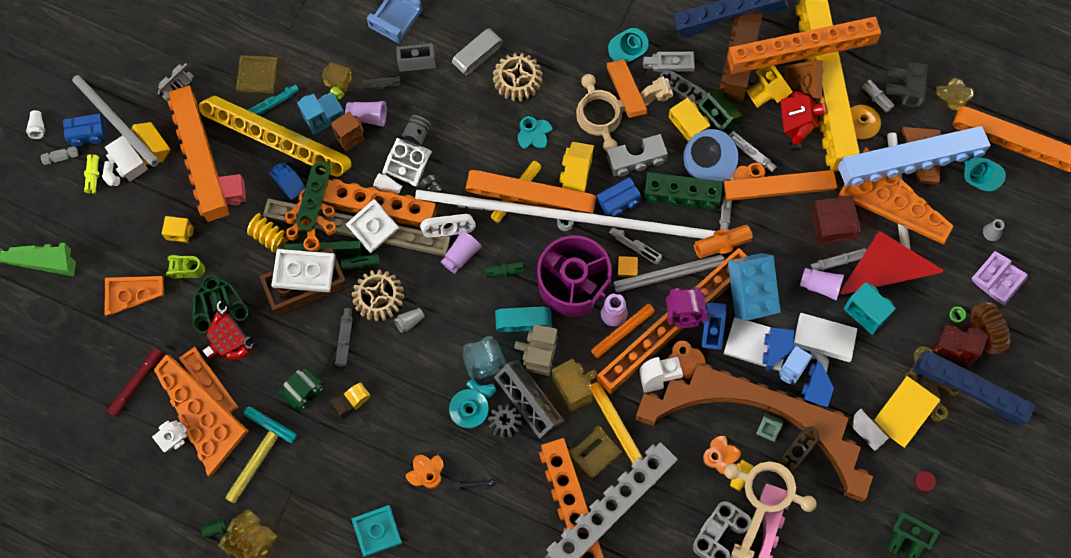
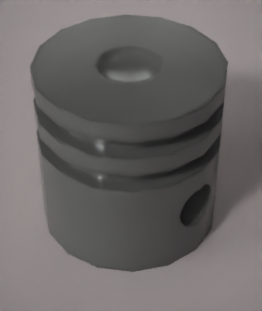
[402,115,431,145]

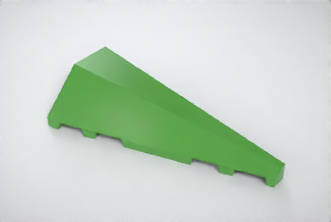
[0,243,76,276]

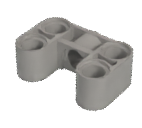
[693,502,752,558]

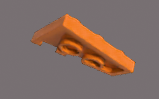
[105,276,164,317]

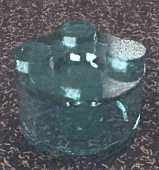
[462,336,506,379]

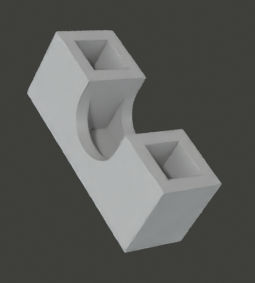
[607,134,668,177]

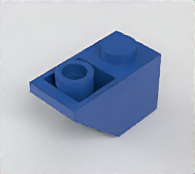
[269,163,306,200]
[762,328,794,371]
[801,361,834,407]

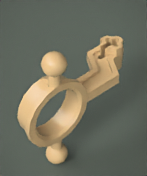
[576,74,673,152]
[724,462,817,558]

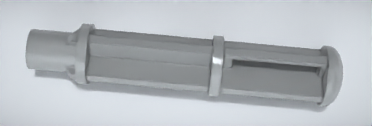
[728,131,777,172]
[719,177,735,230]
[609,227,662,264]
[810,248,867,271]

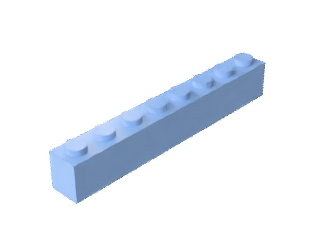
[838,126,990,186]

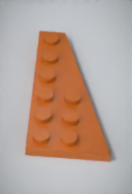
[839,148,953,245]
[154,355,248,476]

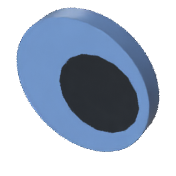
[684,129,738,181]

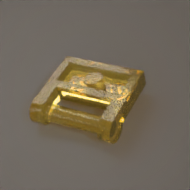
[568,426,622,479]

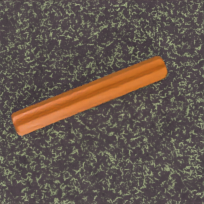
[591,304,655,358]

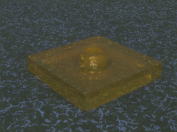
[236,56,278,93]

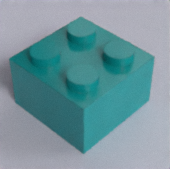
[843,282,896,335]

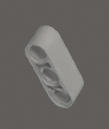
[452,28,503,75]

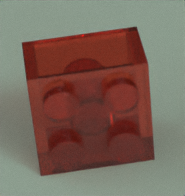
[812,195,861,244]

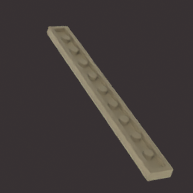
[263,199,451,256]

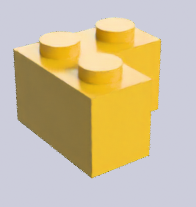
[560,142,594,193]

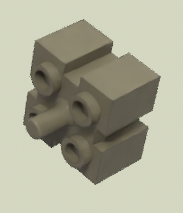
[515,324,558,376]

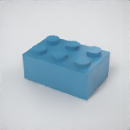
[728,253,781,321]

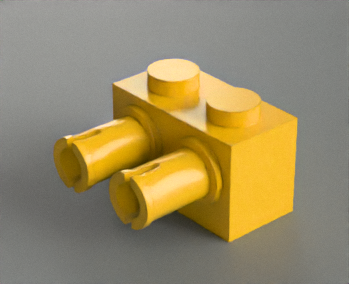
[746,65,793,108]

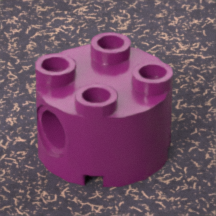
[666,287,708,328]

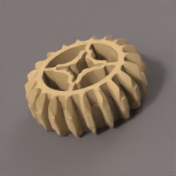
[493,52,542,101]
[352,270,404,321]

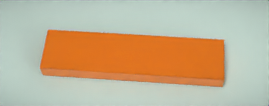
[607,59,647,118]
[179,347,239,414]

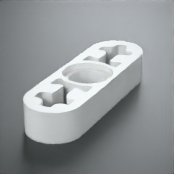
[420,214,476,238]

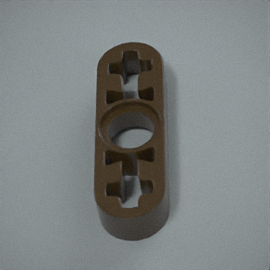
[778,426,820,474]

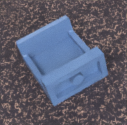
[367,0,422,44]

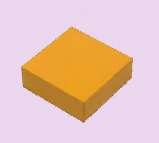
[618,256,638,277]

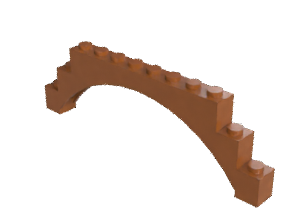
[635,363,873,502]

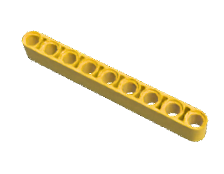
[199,96,351,177]

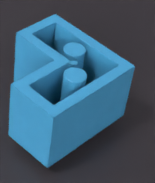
[297,93,345,135]

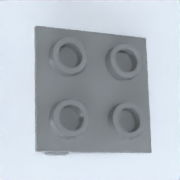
[158,63,194,102]

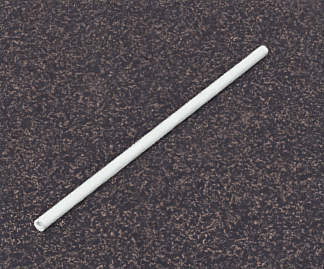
[415,190,715,239]

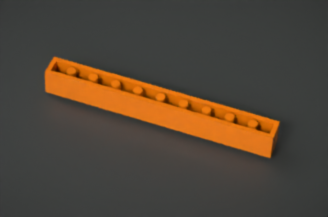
[597,248,747,395]

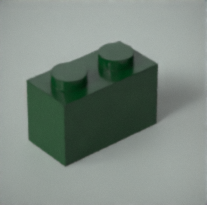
[697,90,743,132]

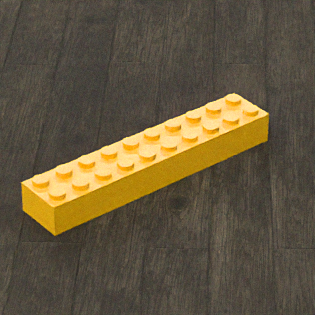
[795,0,860,172]

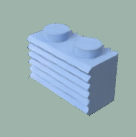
[779,347,812,384]

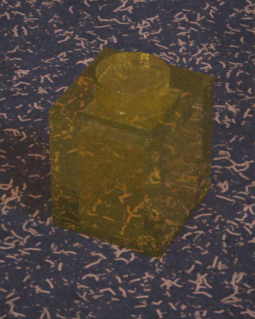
[322,62,352,92]

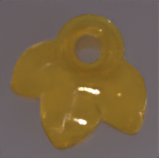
[936,78,974,110]

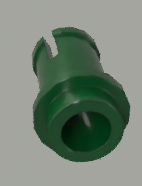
[201,519,228,539]

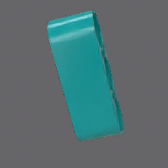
[495,307,552,332]

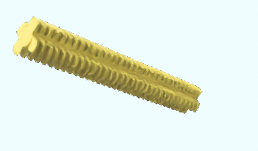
[226,430,279,503]

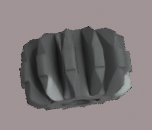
[488,404,522,438]

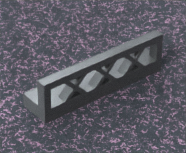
[494,360,564,439]

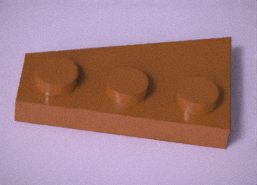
[784,60,823,99]
[901,127,940,185]

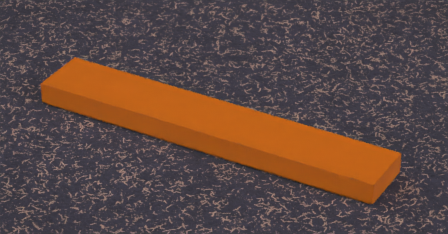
[723,170,837,201]

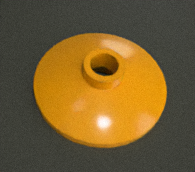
[850,105,881,140]

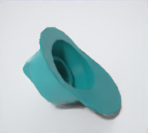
[608,28,649,63]
[964,157,1006,191]

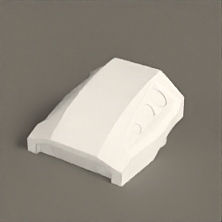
[382,138,432,187]

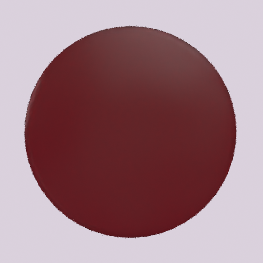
[914,471,936,492]

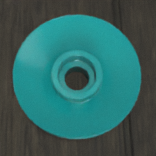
[449,389,489,428]

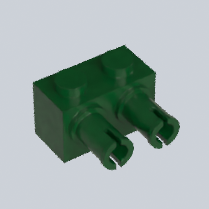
[886,511,940,558]

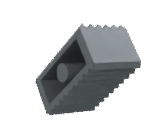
[396,43,436,72]

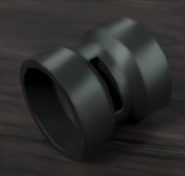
[420,174,445,193]

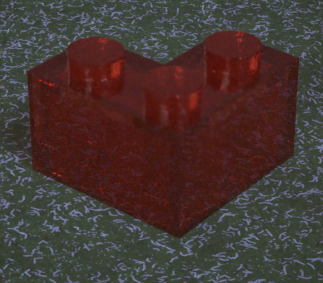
[934,325,989,366]

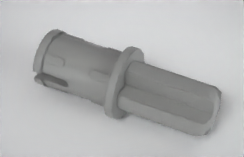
[862,80,894,112]

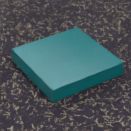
[351,505,402,557]

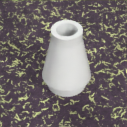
[26,110,45,139]
[373,173,402,195]

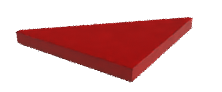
[839,231,944,295]

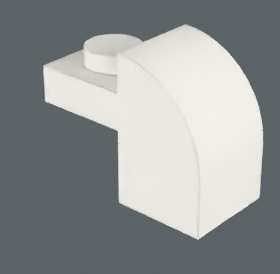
[640,357,683,393]

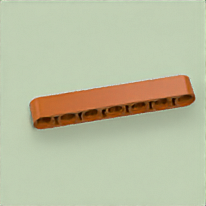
[953,106,1071,172]
[465,170,596,214]

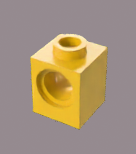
[162,216,193,243]

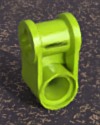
[166,255,205,279]

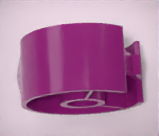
[537,235,612,317]

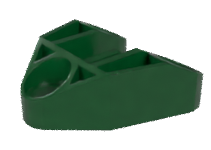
[192,276,251,336]

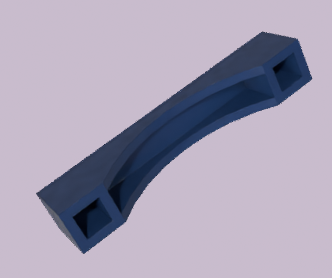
[674,0,789,38]
[912,350,1036,426]

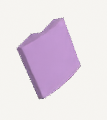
[972,251,1028,305]

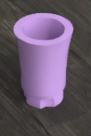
[345,101,387,127]
[441,230,482,274]
[800,268,844,301]
[601,293,628,326]

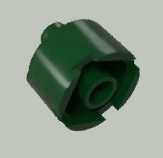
[279,365,324,410]

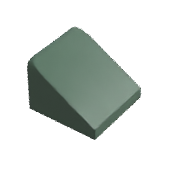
[756,413,783,442]

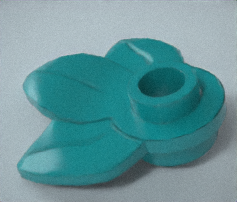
[518,116,552,149]

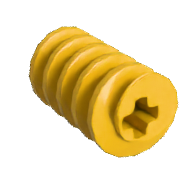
[247,213,289,253]

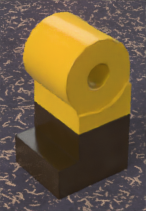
[330,383,371,419]

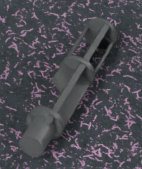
[335,308,353,367]

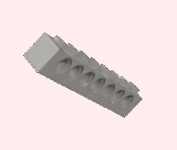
[545,442,678,558]

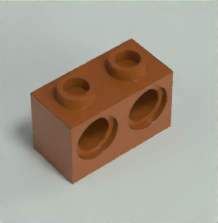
[331,111,365,152]

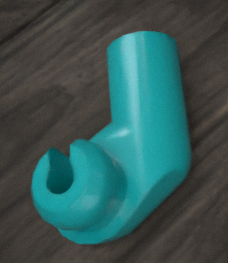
[466,379,496,398]

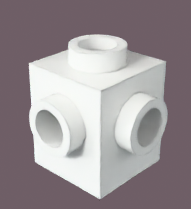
[153,420,188,453]

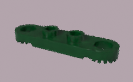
[296,162,331,232]

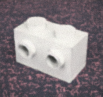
[105,135,148,182]

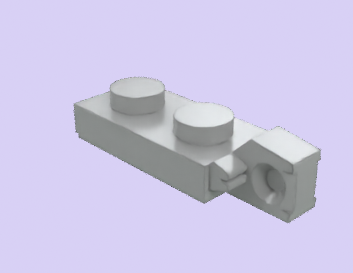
[643,52,695,72]

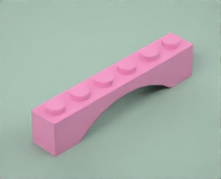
[757,484,789,558]

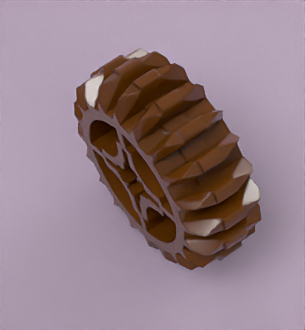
[970,302,1011,355]

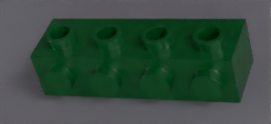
[644,172,723,210]

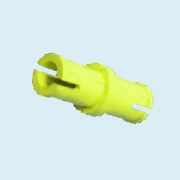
[84,155,99,193]

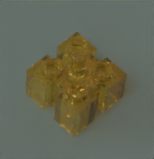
[552,359,597,413]
[218,509,277,558]

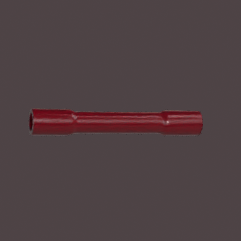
[106,348,163,417]

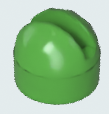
[950,307,966,323]

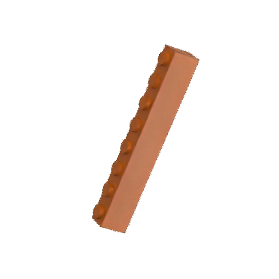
[168,85,230,222]

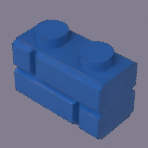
[63,114,107,147]
[596,178,641,217]
[702,302,726,349]

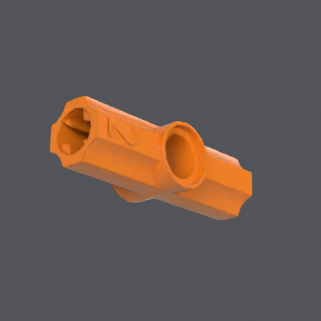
[694,225,753,258]

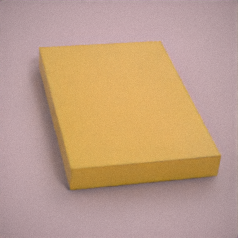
[874,376,940,448]

